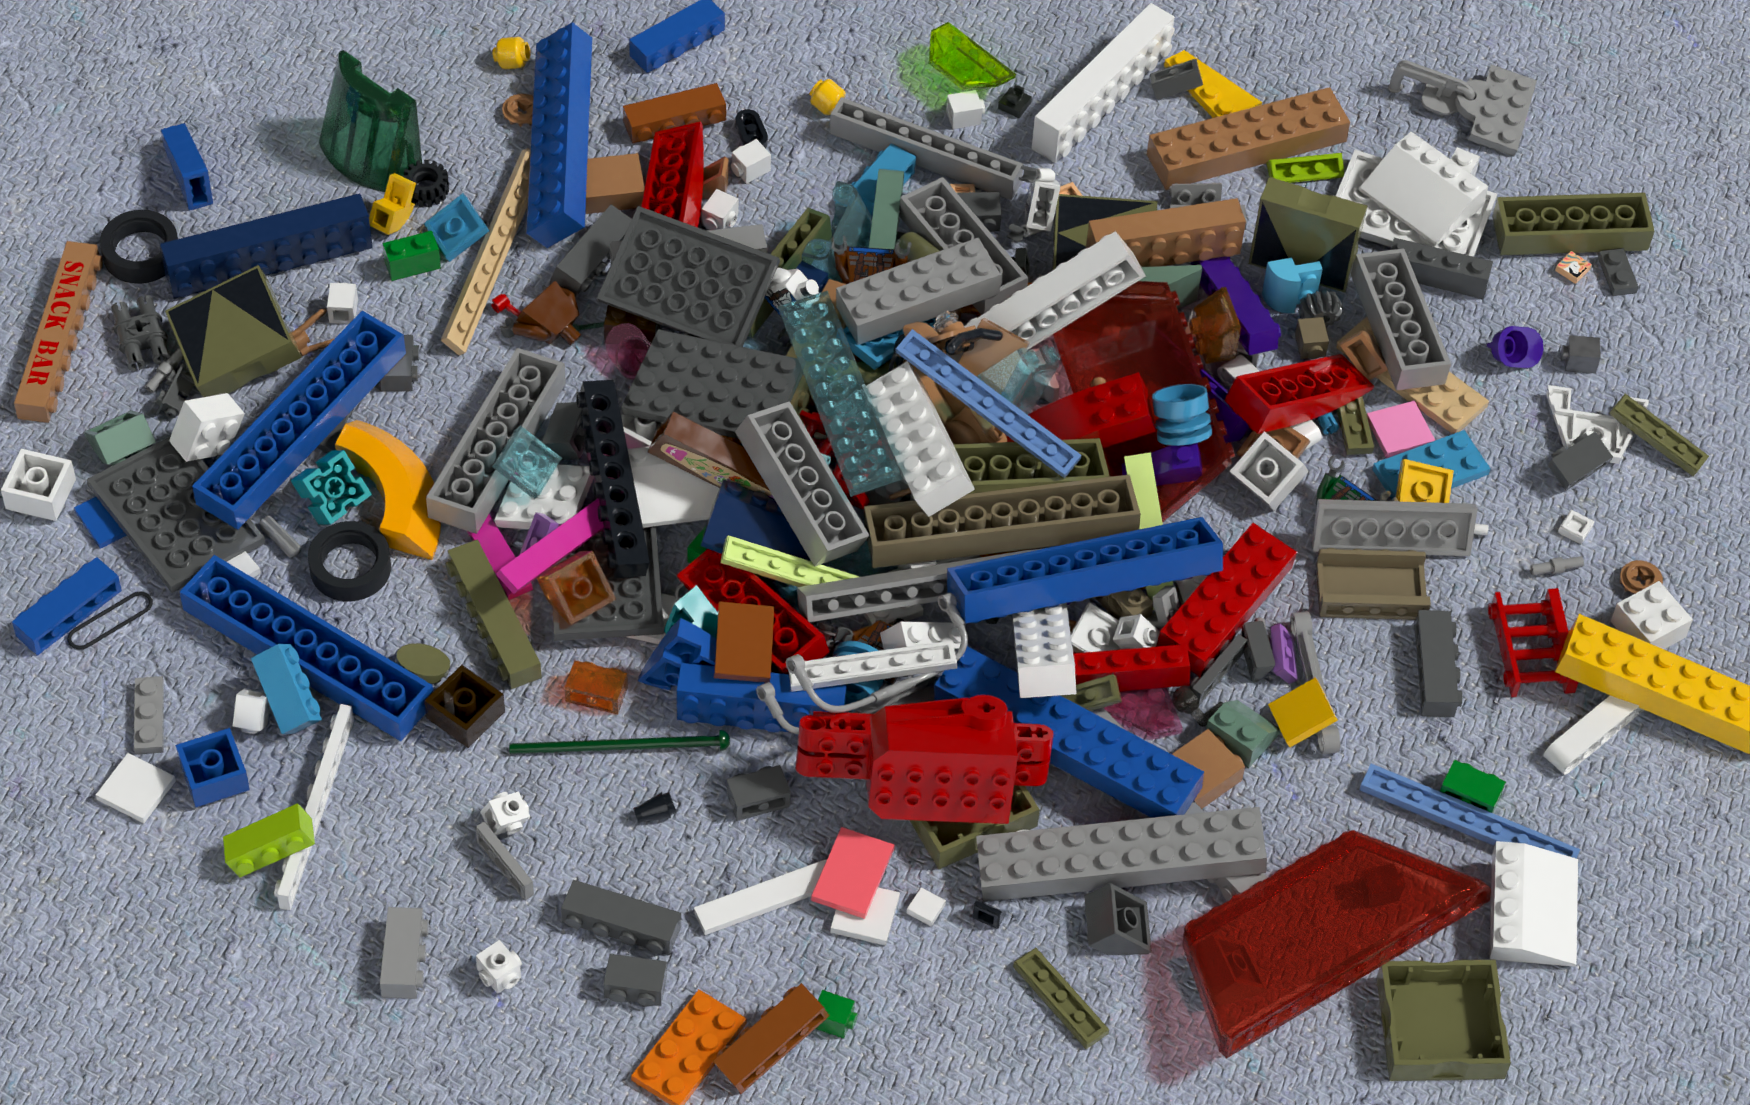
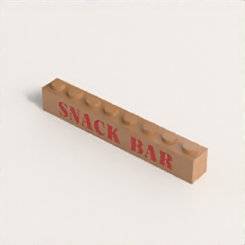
[14,241,103,423]

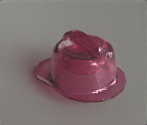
[605,323,651,380]

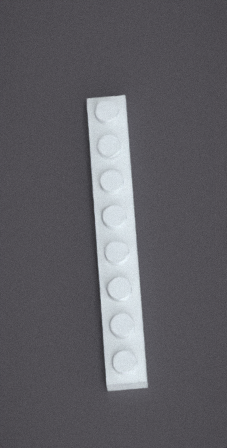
[274,704,354,911]

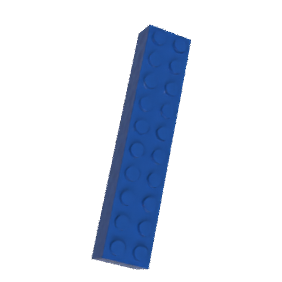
[526,22,592,248]
[192,310,406,530]
[947,517,1223,623]
[180,555,433,742]
[934,646,1204,818]

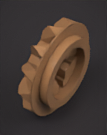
[502,94,533,127]
[1620,560,1663,595]

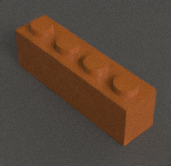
[623,83,726,144]
[713,983,829,1094]

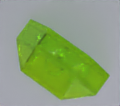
[928,22,1016,92]

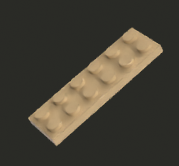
[1336,317,1489,434]

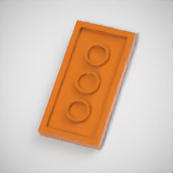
[631,989,747,1105]

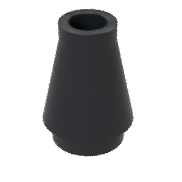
[633,791,677,824]

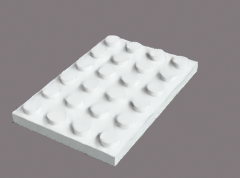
[1336,150,1497,257]

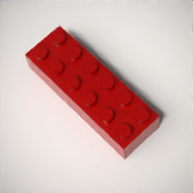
[1156,522,1297,677]

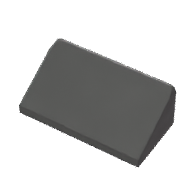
[1150,59,1203,100]
[1240,621,1275,683]

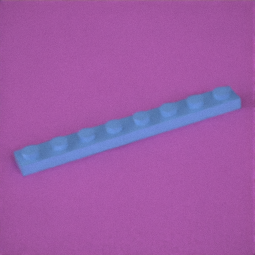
[896,329,1081,478]
[1360,764,1580,859]

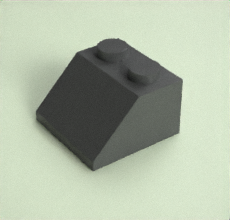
[1084,883,1152,955]

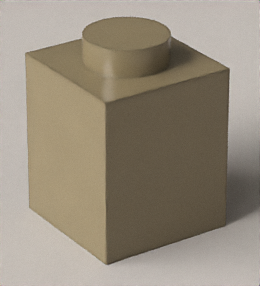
[1295,317,1329,359]

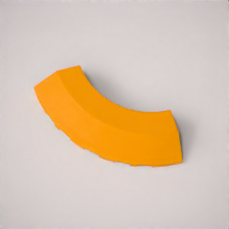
[335,420,441,560]

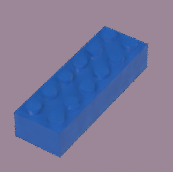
[677,663,847,735]

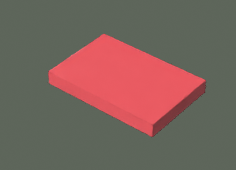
[811,827,894,919]

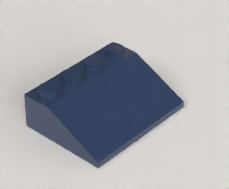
[701,479,811,561]

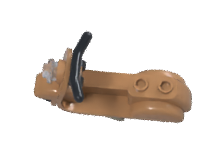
[893,311,1007,444]

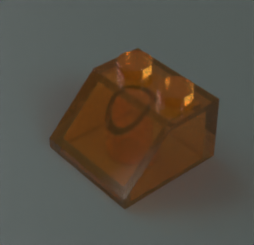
[1189,287,1241,364]
[536,551,616,625]

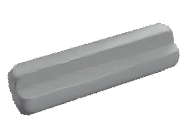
[259,516,301,558]

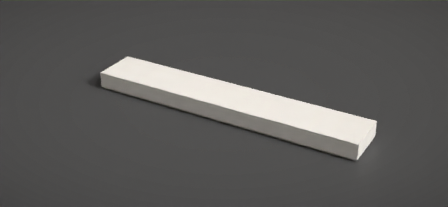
[788,640,957,692]
[694,859,827,935]

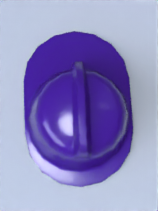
[1486,326,1544,368]

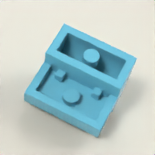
[1262,258,1323,314]

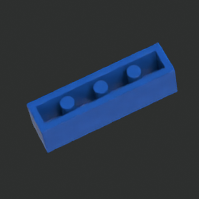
[629,0,725,73]
[12,557,122,656]

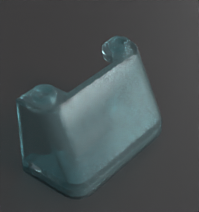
[802,181,872,283]
[976,344,1060,415]

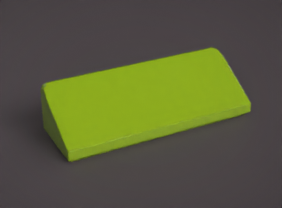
[1266,153,1345,183]

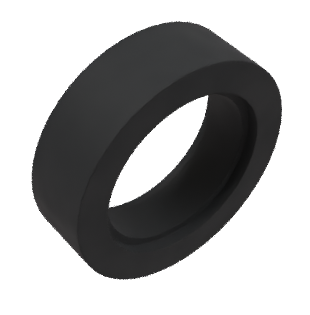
[100,210,178,284]
[308,521,391,602]

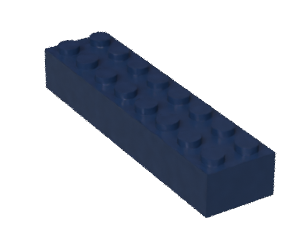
[160,193,372,299]

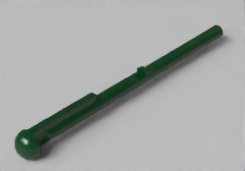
[509,730,730,754]

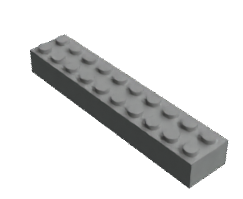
[976,807,1267,902]

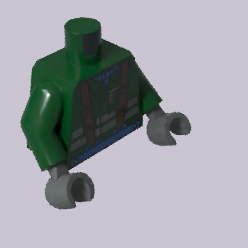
[1316,455,1398,507]

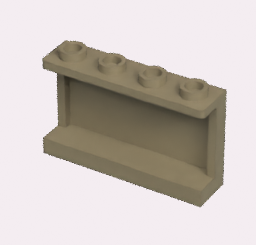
[1316,548,1431,620]

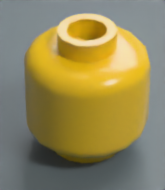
[492,36,531,70]
[809,79,846,116]

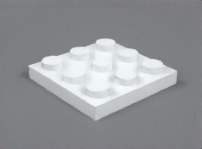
[495,462,594,529]

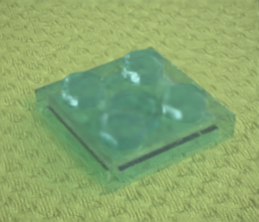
[492,425,562,499]

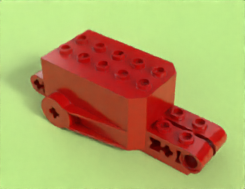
[795,695,1054,824]

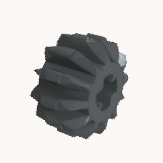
[1298,289,1342,326]

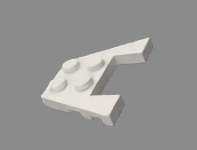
[1546,385,1649,464]

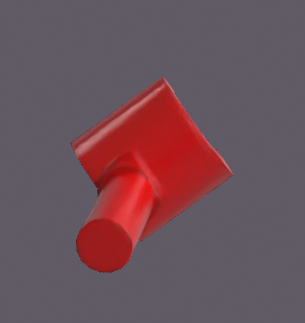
[491,294,521,317]

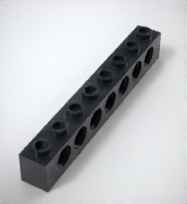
[576,380,650,579]

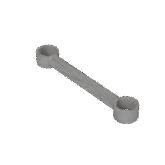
[1290,611,1340,754]

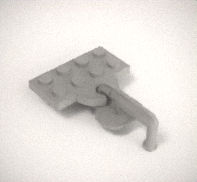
[1388,60,1537,156]

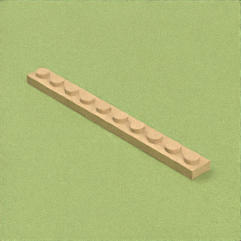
[441,148,531,356]

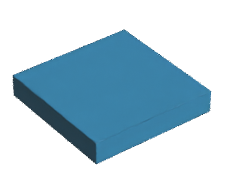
[423,193,490,262]

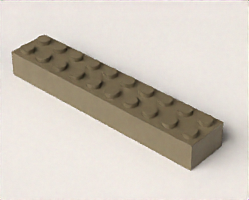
[864,475,1141,568]

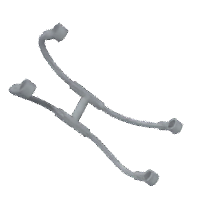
[756,592,968,735]

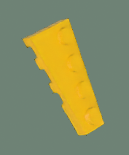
[1164,50,1262,118]

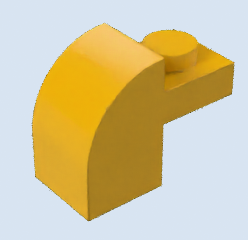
[369,173,416,235]

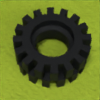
[403,160,449,207]

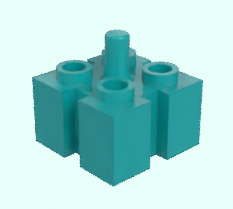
[290,450,372,525]

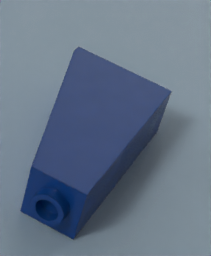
[161,123,213,211]

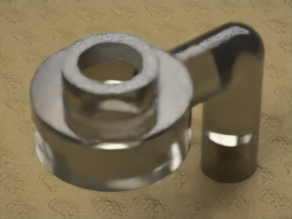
[1172,685,1223,727]

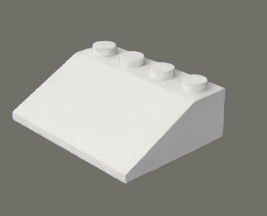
[1359,132,1488,246]
[628,437,726,528]
[1489,841,1578,967]

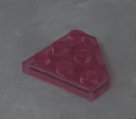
[1104,688,1183,739]

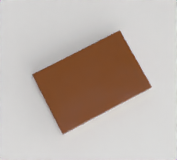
[714,602,774,683]

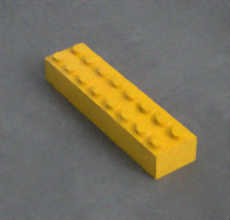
[1555,614,1750,754]

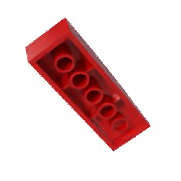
[641,121,704,228]
[1224,354,1374,434]
[1005,372,1157,448]
[677,549,829,674]

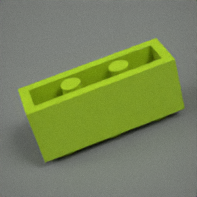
[223,803,315,878]

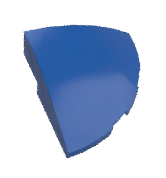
[638,618,716,690]

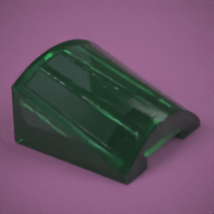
[319,50,422,192]

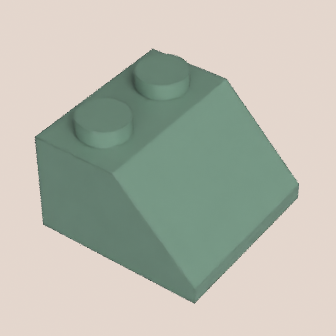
[83,410,156,466]
[1206,700,1281,768]

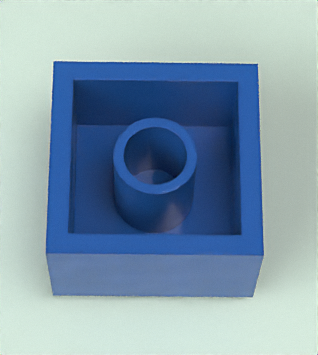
[175,728,250,808]

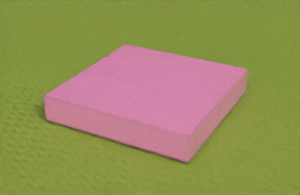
[1367,401,1435,458]

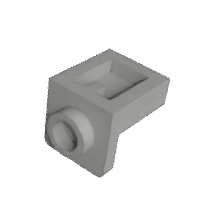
[1147,586,1180,629]

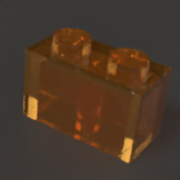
[565,660,628,715]

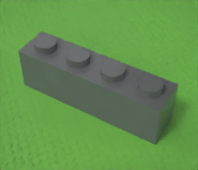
[550,205,632,297]
[1391,237,1493,299]
[1414,610,1462,717]
[561,879,682,955]

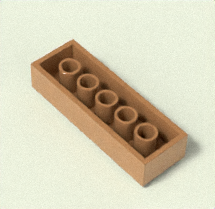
[1086,198,1246,267]

